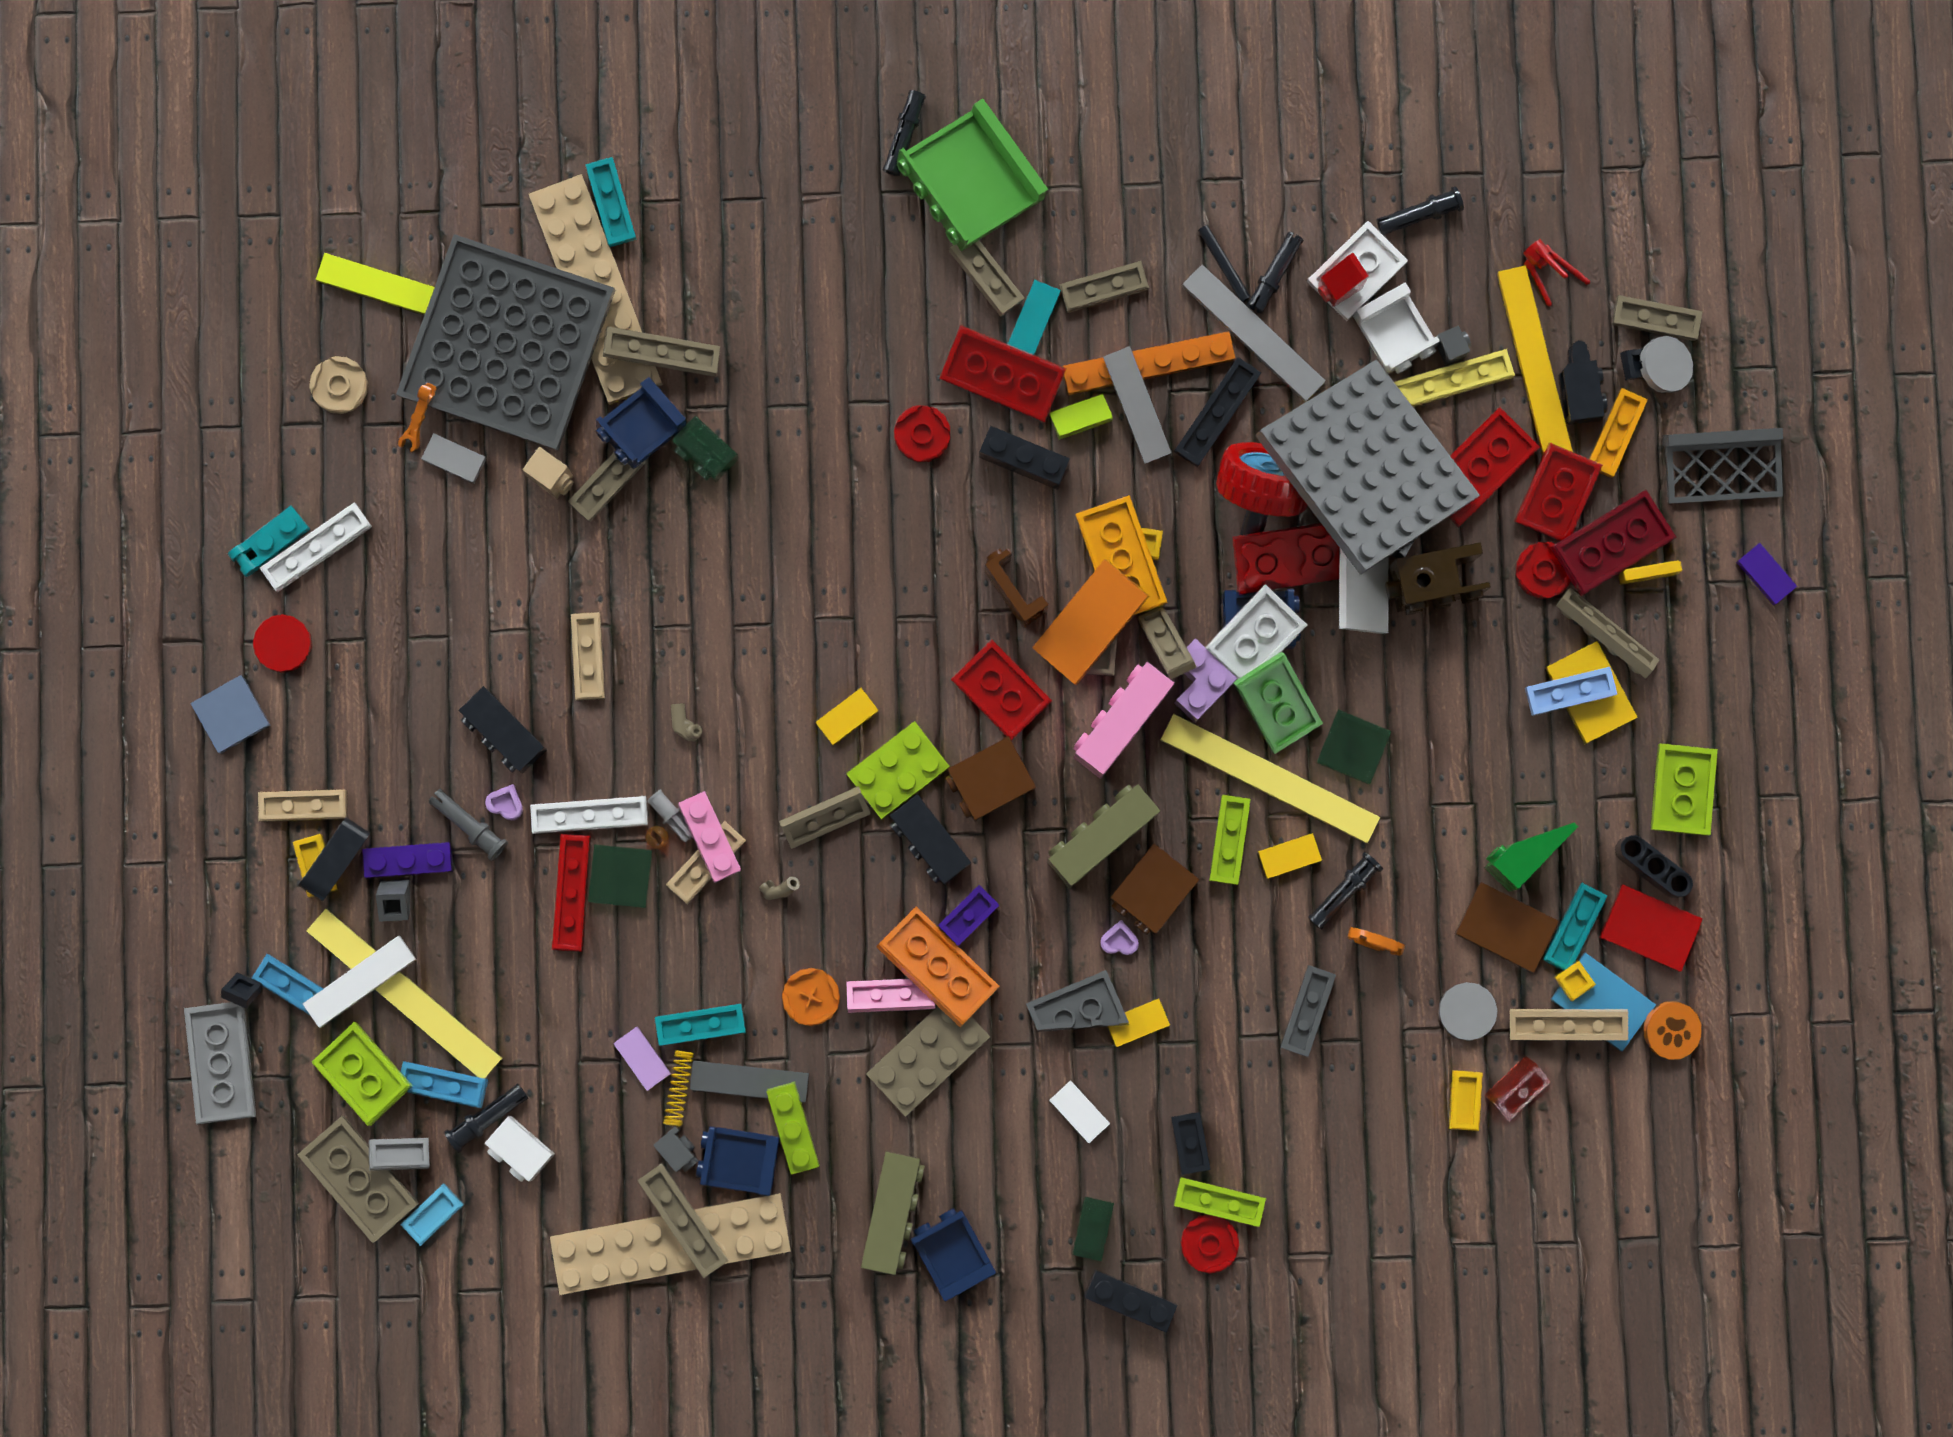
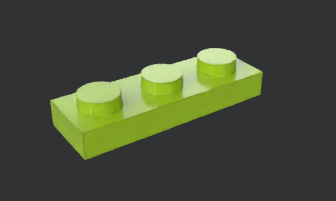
[1209,795,1251,885]
[766,1082,820,1175]
[1173,1177,1266,1227]

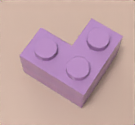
[1174,638,1237,723]

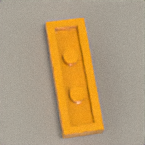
[1589,388,1648,478]

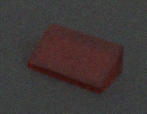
[1485,1057,1551,1121]

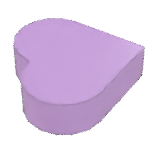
[485,784,523,821]
[1100,920,1139,955]

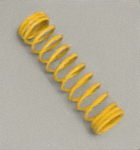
[663,1050,694,1127]

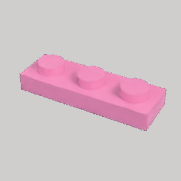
[678,791,741,883]
[847,979,935,1013]

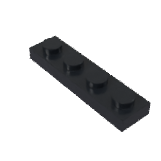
[1174,357,1262,468]

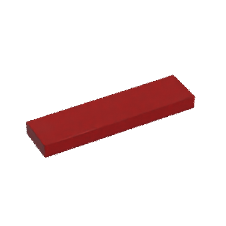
[552,834,591,952]

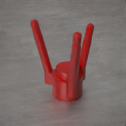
[1523,239,1590,307]

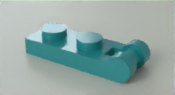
[228,505,310,577]

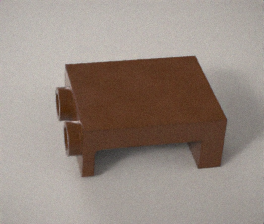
[984,548,1049,628]
[945,736,1036,822]
[1109,843,1199,935]

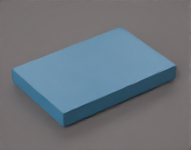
[1550,953,1656,1051]

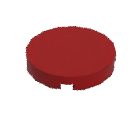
[894,405,950,462]
[1515,542,1571,599]
[253,614,312,673]
[1180,1215,1239,1273]

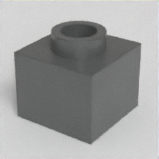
[1437,325,1471,366]

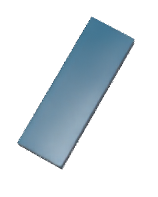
[251,954,324,1016]
[401,1061,488,1108]

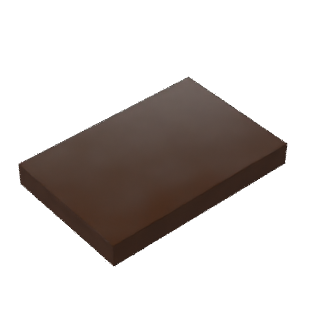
[1454,882,1559,973]

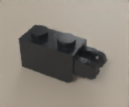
[1558,340,1608,425]

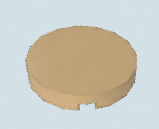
[310,356,368,414]

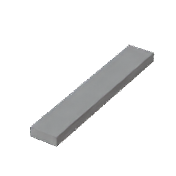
[1182,264,1326,402]

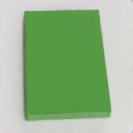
[1233,652,1323,754]

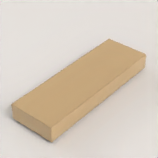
[571,612,605,701]
[258,790,347,822]
[666,821,746,905]

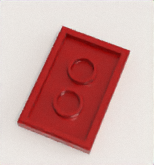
[1514,442,1603,541]
[951,640,1052,741]
[1599,884,1703,972]

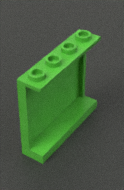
[897,99,1048,251]

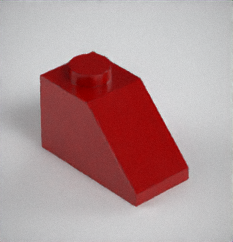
[1318,253,1369,307]

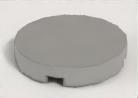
[1640,336,1693,393]
[1438,982,1497,1041]

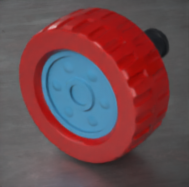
[1216,442,1308,535]

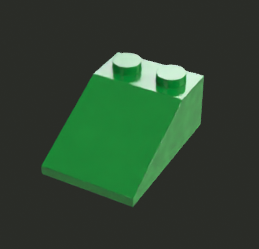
[1484,822,1578,892]

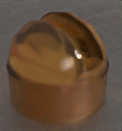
[645,826,669,849]

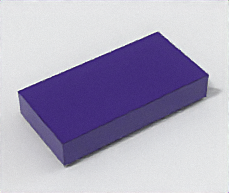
[1736,543,1797,606]

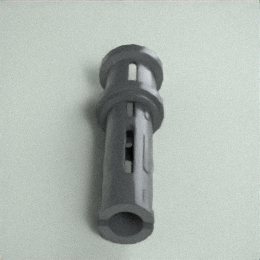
[428,789,508,861]

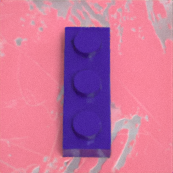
[363,842,453,878]

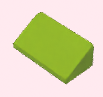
[1049,394,1113,440]

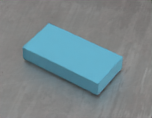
[400,1183,464,1246]

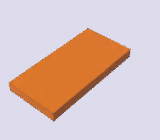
[1032,559,1150,685]
[876,906,1000,1028]

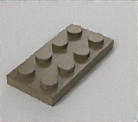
[866,1007,990,1117]
[297,1116,419,1244]

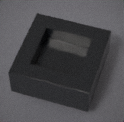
[1620,348,1644,381]
[221,972,262,1008]

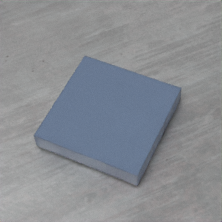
[190,675,271,754]

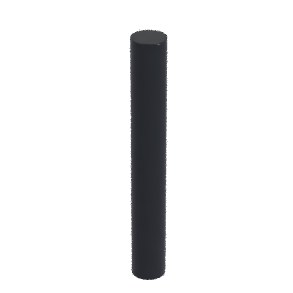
[1198,225,1251,302]

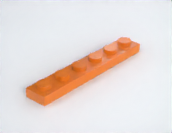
[1062,331,1235,395]

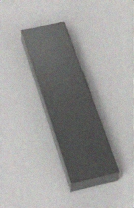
[690,1061,809,1102]

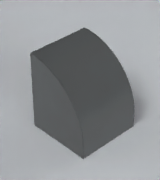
[376,879,410,922]

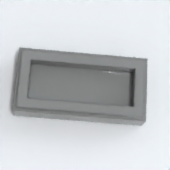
[421,433,487,484]
[368,1138,430,1171]

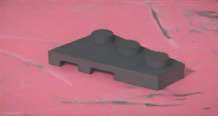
[1026,970,1129,1032]

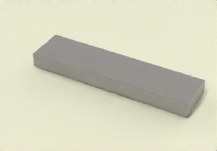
[1103,346,1171,463]

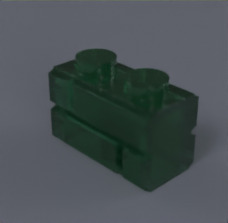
[672,416,739,483]
[1072,1195,1114,1261]

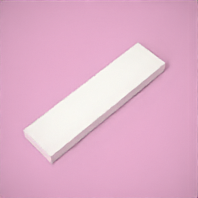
[260,502,372,592]
[530,796,648,834]
[303,936,417,1028]

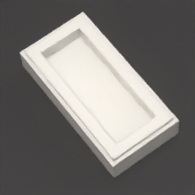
[1049,1080,1110,1143]

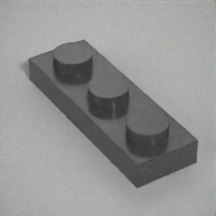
[1280,965,1336,1057]

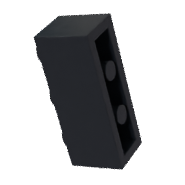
[979,425,1070,490]
[458,686,547,774]
[890,794,971,885]
[1083,1269,1178,1333]

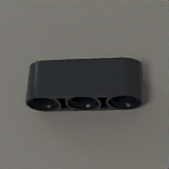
[298,817,370,902]
[1615,835,1693,898]

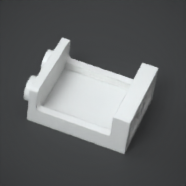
[1353,282,1440,374]

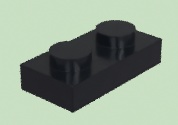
[1171,1112,1211,1175]

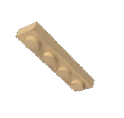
[1510,1009,1628,1040]

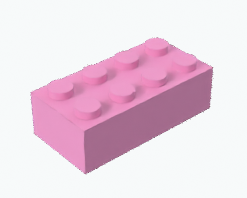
[1073,662,1175,779]

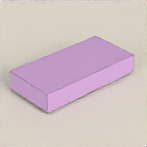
[613,1026,671,1091]

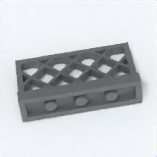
[1662,428,1783,503]

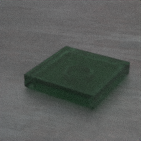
[1316,709,1392,785]
[588,844,653,908]

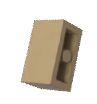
[522,447,574,499]

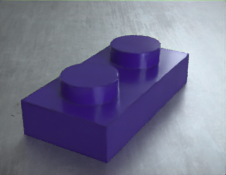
[938,885,1000,946]

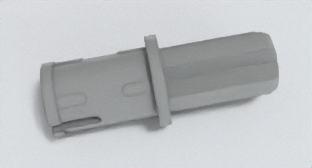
[647,789,692,842]

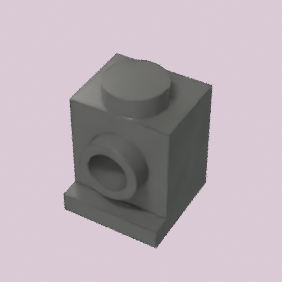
[653,1126,698,1172]

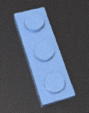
[1525,667,1617,716]

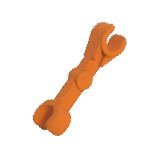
[398,383,437,452]

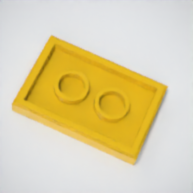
[1545,641,1638,744]

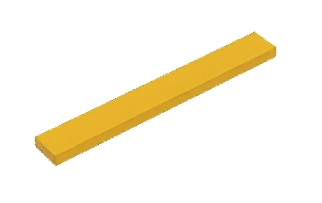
[1497,265,1573,457]

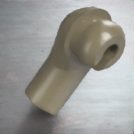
[670,703,702,742]
[759,876,800,901]

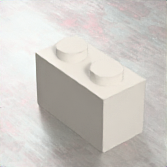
[485,1116,555,1182]

